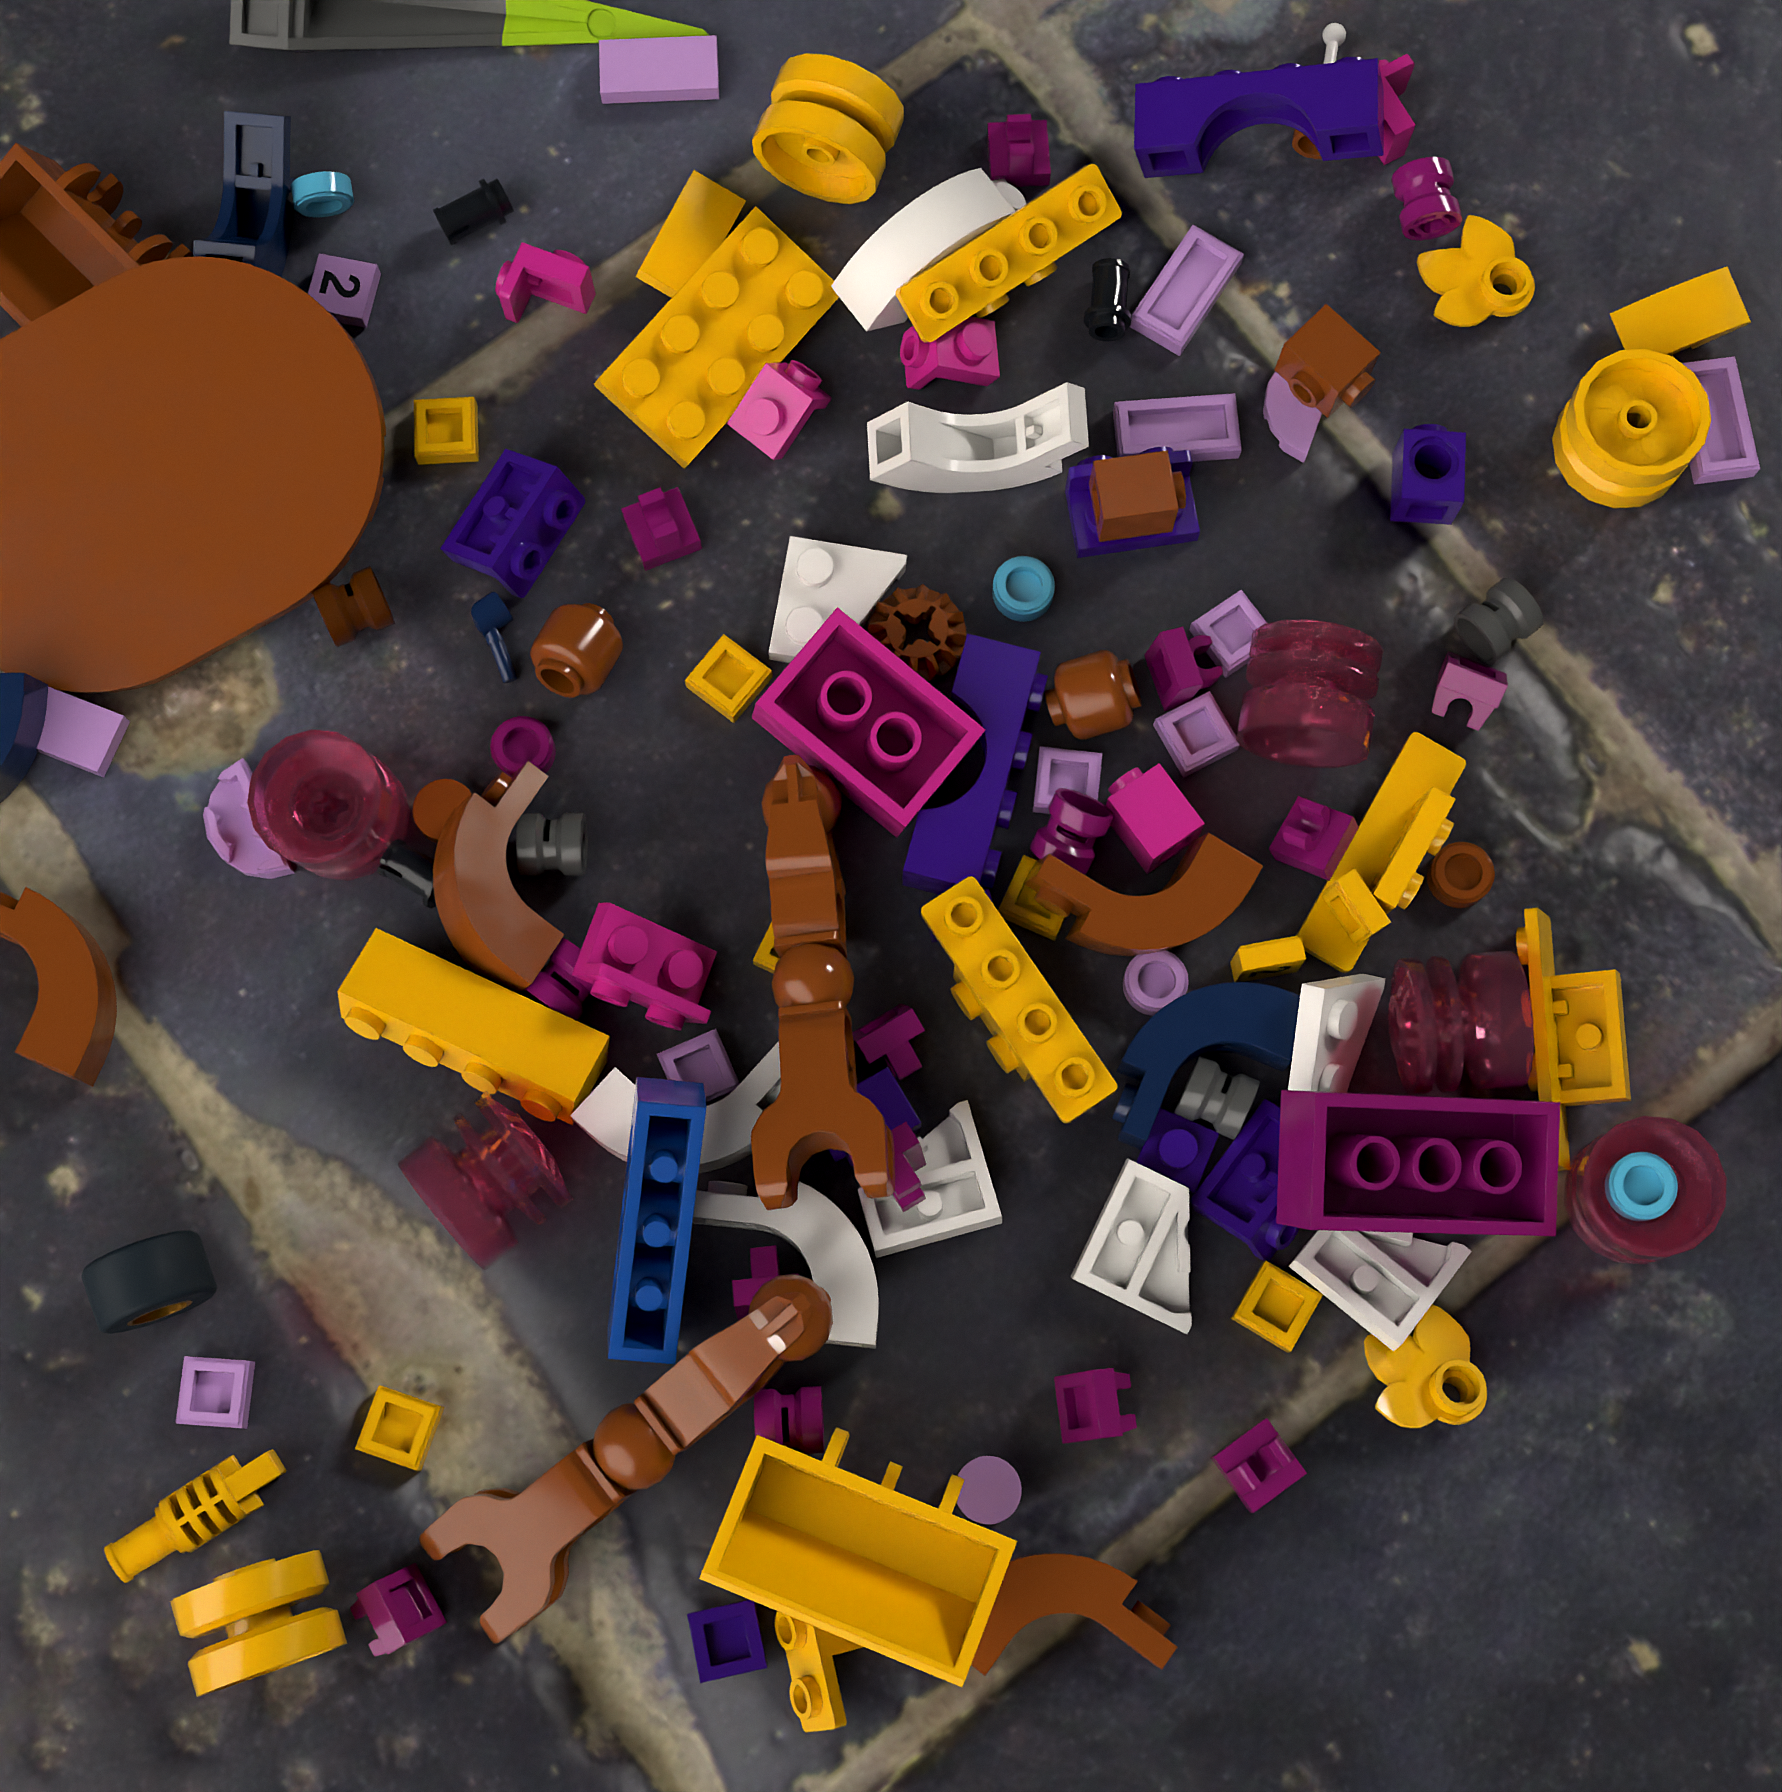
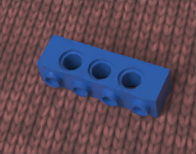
[608,1077,707,1364]

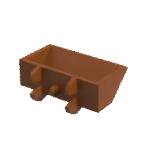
[0,143,193,327]

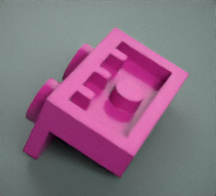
[572,902,717,1031]

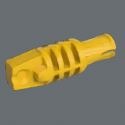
[104,1449,287,1583]

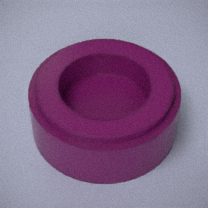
[490,716,556,776]

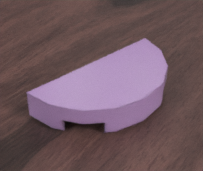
[1263,371,1322,463]
[203,758,294,879]

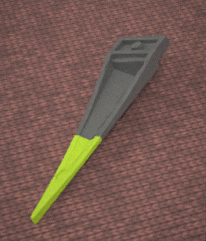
[229,0,710,53]

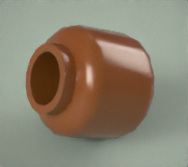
[530,603,623,698]
[1045,650,1142,740]

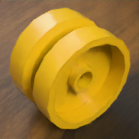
[752,53,904,204]
[1552,349,1711,509]
[170,1550,347,1697]

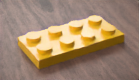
[594,206,839,469]

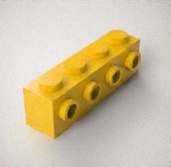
[337,928,610,1125]

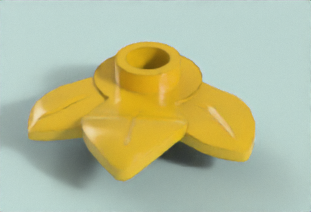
[1417,215,1535,327]
[1364,1304,1487,1428]

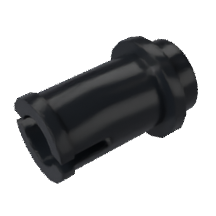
[433,178,514,245]
[1083,258,1132,342]
[378,838,437,909]

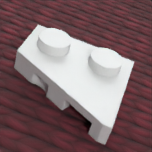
[769,536,907,663]
[1288,974,1385,1092]
[858,1100,1002,1258]
[1071,1158,1192,1334]
[1289,1230,1472,1351]

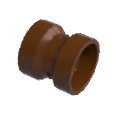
[312,566,395,647]

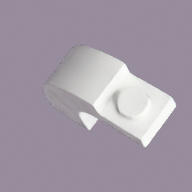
[831,168,1026,331]
[867,382,1089,493]
[570,1041,781,1173]
[693,1181,879,1349]

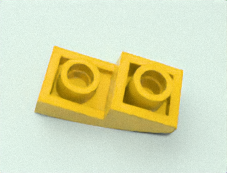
[635,170,746,298]
[1610,266,1751,356]

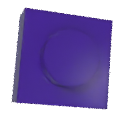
[1136,1108,1219,1196]
[687,1599,768,1683]

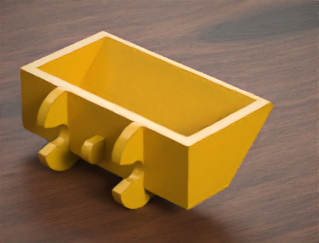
[699,1427,1017,1687]

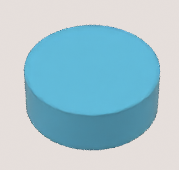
[291,171,354,217]
[992,556,1055,622]
[1605,1152,1678,1221]

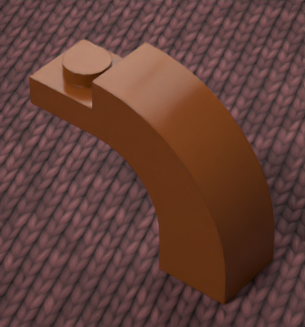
[433,761,564,993]
[1023,833,1263,956]
[0,887,117,1087]
[971,1552,1177,1676]

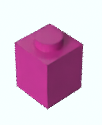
[1105,763,1205,874]

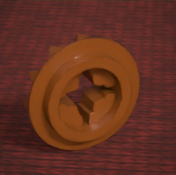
[868,584,967,681]

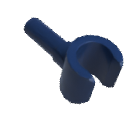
[471,592,518,684]

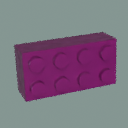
[1276,1090,1560,1236]

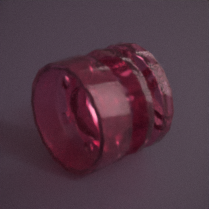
[1236,620,1384,768]
[247,729,410,881]
[1388,951,1534,1095]
[397,1091,574,1271]
[1564,1116,1727,1265]

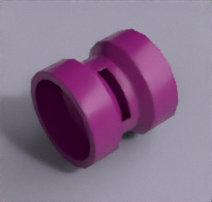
[1391,157,1463,241]
[1030,788,1114,875]
[523,938,593,1021]
[754,1386,825,1454]

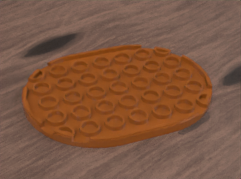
[0,256,386,693]

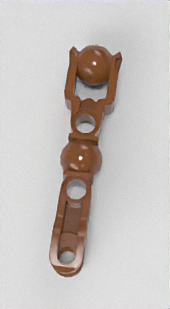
[751,755,895,1210]
[419,1274,833,1644]

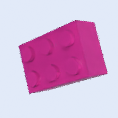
[752,607,986,838]

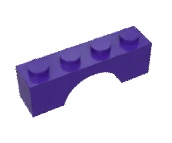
[1134,57,1384,178]
[903,633,1048,895]

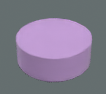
[1123,950,1189,1016]
[956,1456,1022,1524]

